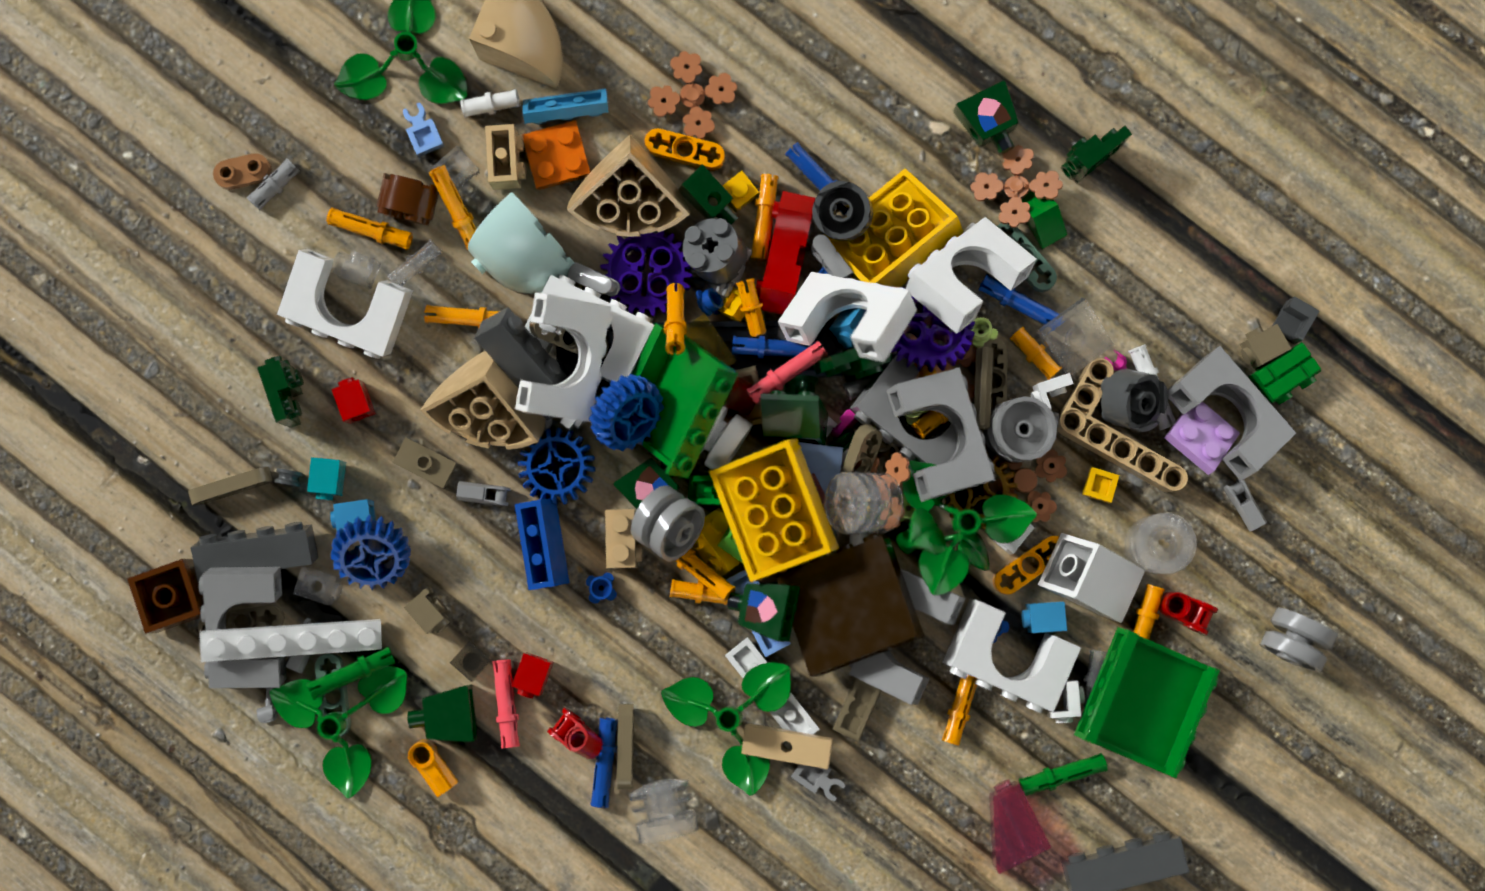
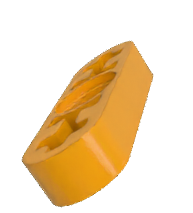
[645,128,725,171]
[993,536,1059,595]

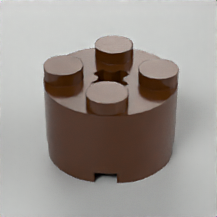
[376,173,439,226]

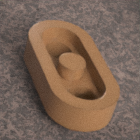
[213,153,272,190]

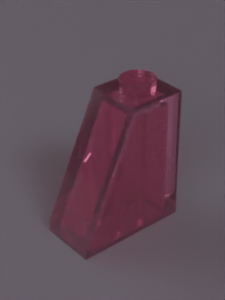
[989,779,1052,874]

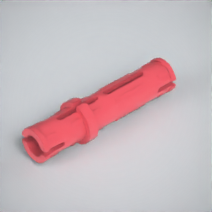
[746,340,828,405]
[492,659,520,749]

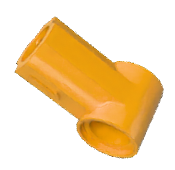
[408,739,459,797]

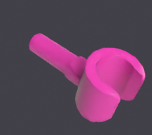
[1104,350,1127,371]

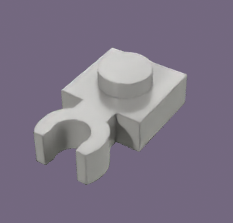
[791,764,845,801]

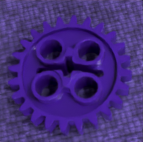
[600,230,693,318]
[891,287,975,373]

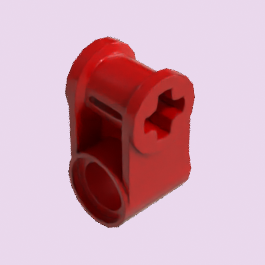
[1158,592,1218,636]
[547,707,603,759]

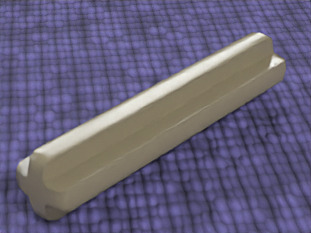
[974,346,993,430]

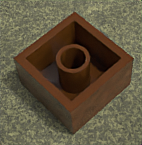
[127,559,204,634]

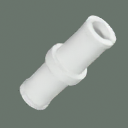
[461,89,520,118]

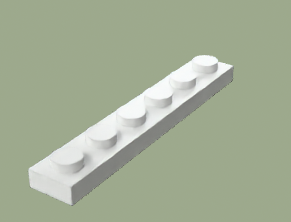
[200,619,382,662]

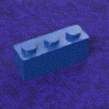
[515,498,570,590]

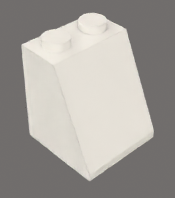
[1038,533,1145,623]

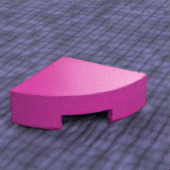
[831,409,858,439]

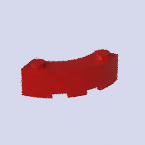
[756,191,816,315]

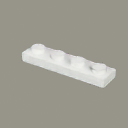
[725,637,819,735]

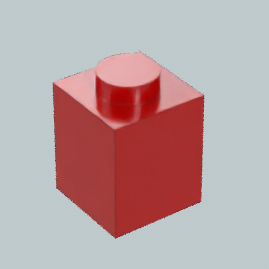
[331,377,376,424]
[512,652,554,699]

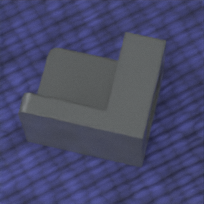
[1271,296,1320,344]

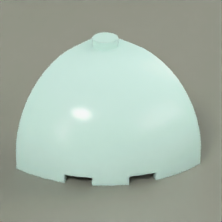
[468,192,574,294]

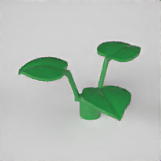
[334,0,467,104]
[902,460,1037,595]
[896,499,990,571]
[661,662,791,796]
[269,666,408,798]

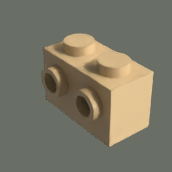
[485,124,526,190]
[605,509,642,569]

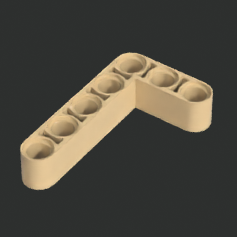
[1057,358,1188,493]

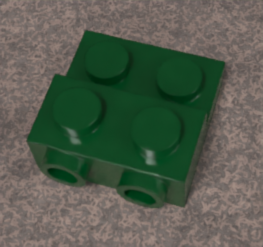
[1061,126,1132,183]
[813,348,892,379]
[257,356,304,428]

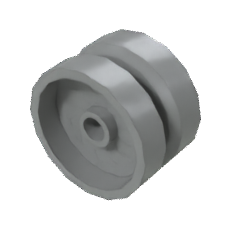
[983,396,1057,463]
[631,485,705,562]
[1259,607,1338,673]

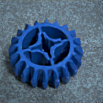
[589,374,664,452]
[518,428,596,505]
[330,514,411,590]

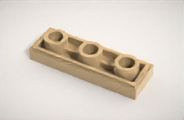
[741,723,833,769]

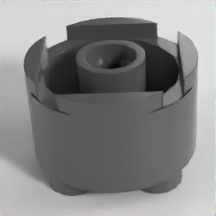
[812,181,873,241]
[683,218,747,284]
[1101,369,1168,432]

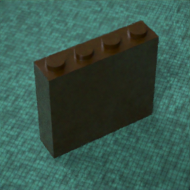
[776,533,925,677]

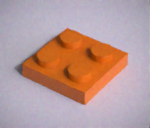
[522,120,590,191]

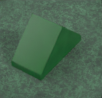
[1021,191,1067,249]
[688,475,722,506]

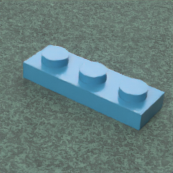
[523,89,609,124]

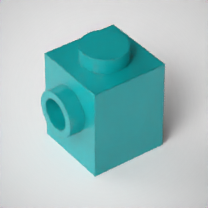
[307,457,346,501]

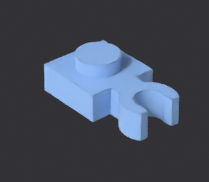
[403,102,445,157]

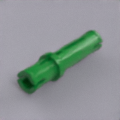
[306,647,395,701]
[1018,753,1108,797]

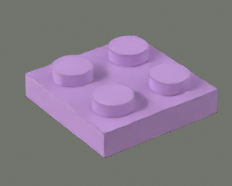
[1164,401,1240,475]

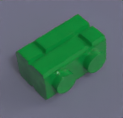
[1248,342,1321,405]

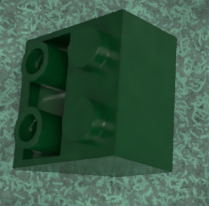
[760,390,828,445]

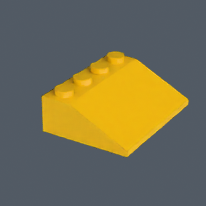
[823,168,963,288]
[709,439,839,582]

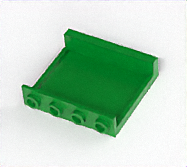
[632,323,738,478]
[1074,627,1220,779]

